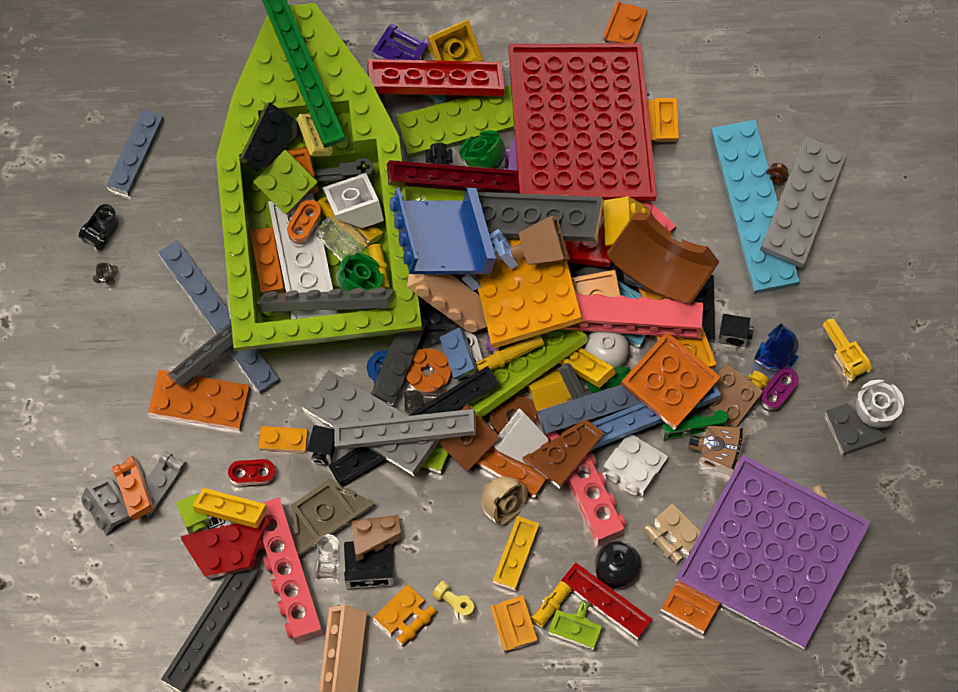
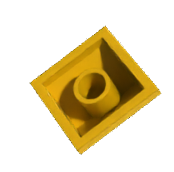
[428,19,483,61]
[526,367,571,420]

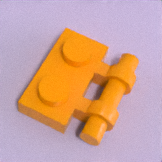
[374,584,436,646]

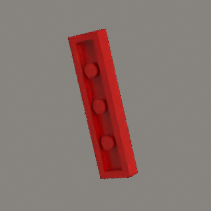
[561,562,653,640]

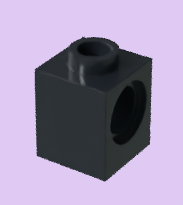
[718,314,754,348]
[307,425,335,464]

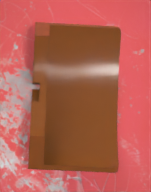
[607,213,719,304]

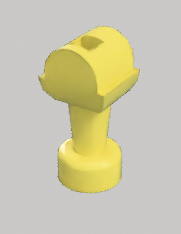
[432,581,474,620]

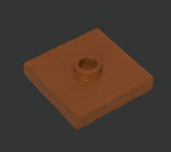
[438,404,501,471]

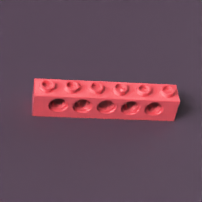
[539,419,626,547]
[260,497,323,644]

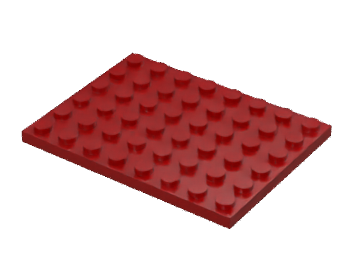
[508,43,657,201]

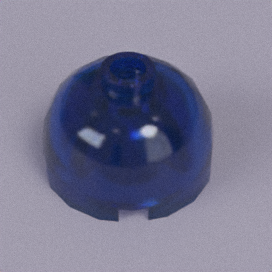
[754,323,799,370]

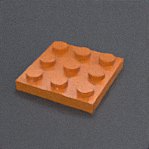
[621,332,721,430]

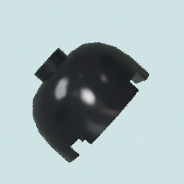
[594,541,642,591]

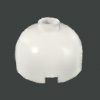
[583,331,629,368]
[855,379,904,428]

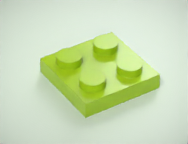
[254,149,319,215]

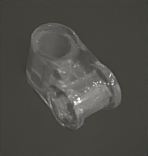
[314,534,340,582]

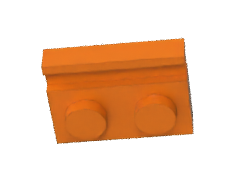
[602,0,647,43]
[661,581,720,634]

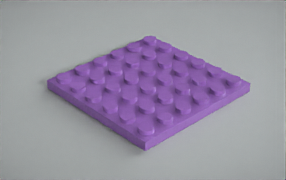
[675,455,871,649]

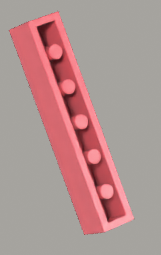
[561,293,703,339]

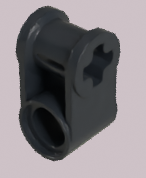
[78,204,119,250]

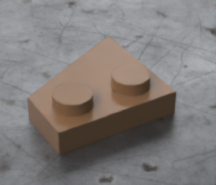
[351,515,402,561]

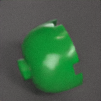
[459,130,505,169]
[336,252,384,291]

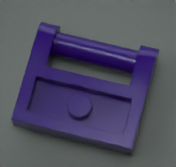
[372,23,428,60]

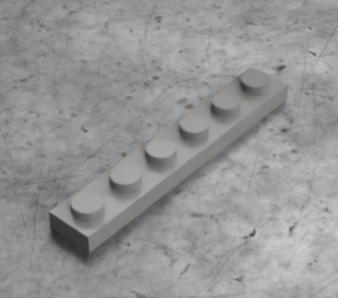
[335,409,476,450]

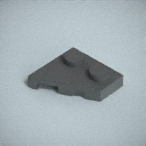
[825,403,886,455]

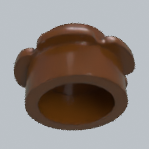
[766,163,789,184]

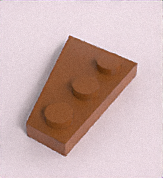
[522,419,604,489]

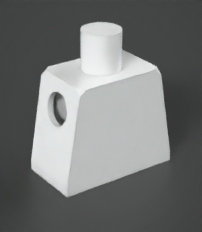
[493,408,549,466]

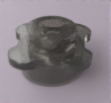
[93,263,119,286]

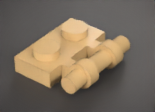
[643,503,701,564]

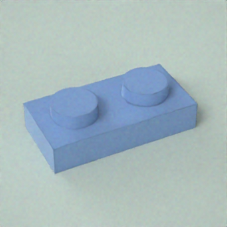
[440,327,478,380]

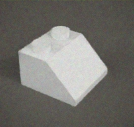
[323,173,384,228]

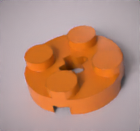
[405,348,451,395]

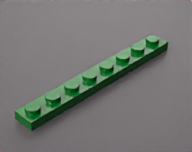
[261,0,346,148]

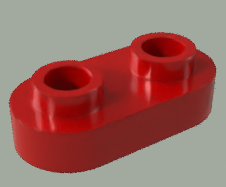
[228,459,276,486]

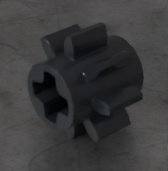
[426,143,453,165]

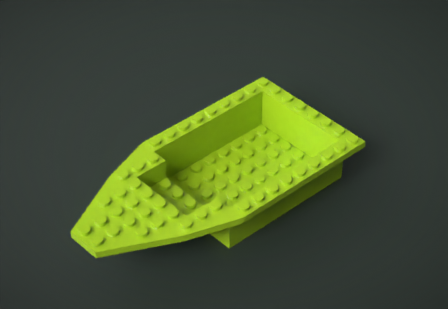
[216,3,422,351]

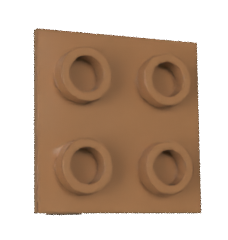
[706,363,763,427]

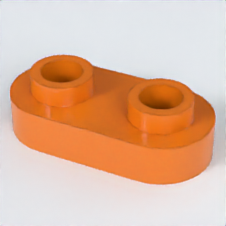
[287,200,321,243]

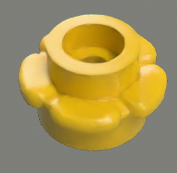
[747,370,770,390]

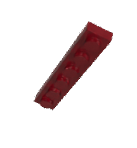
[387,160,519,194]

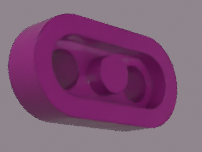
[761,368,799,410]

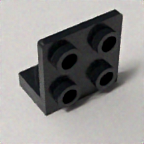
[344,541,394,589]

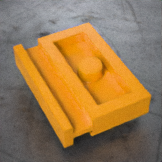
[647,98,679,142]
[490,595,538,653]

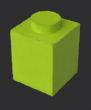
[176,493,211,534]

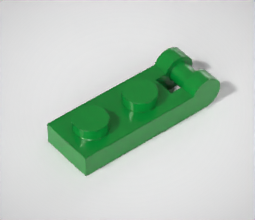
[661,410,728,441]

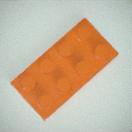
[148,370,250,431]

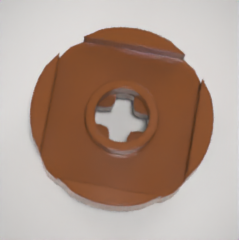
[490,394,537,435]

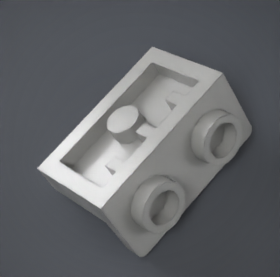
[81,476,131,535]

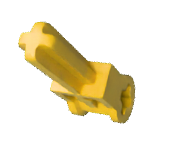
[823,319,872,382]

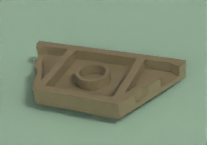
[290,479,375,557]

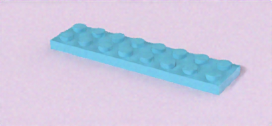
[711,120,800,294]

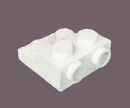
[603,434,668,497]

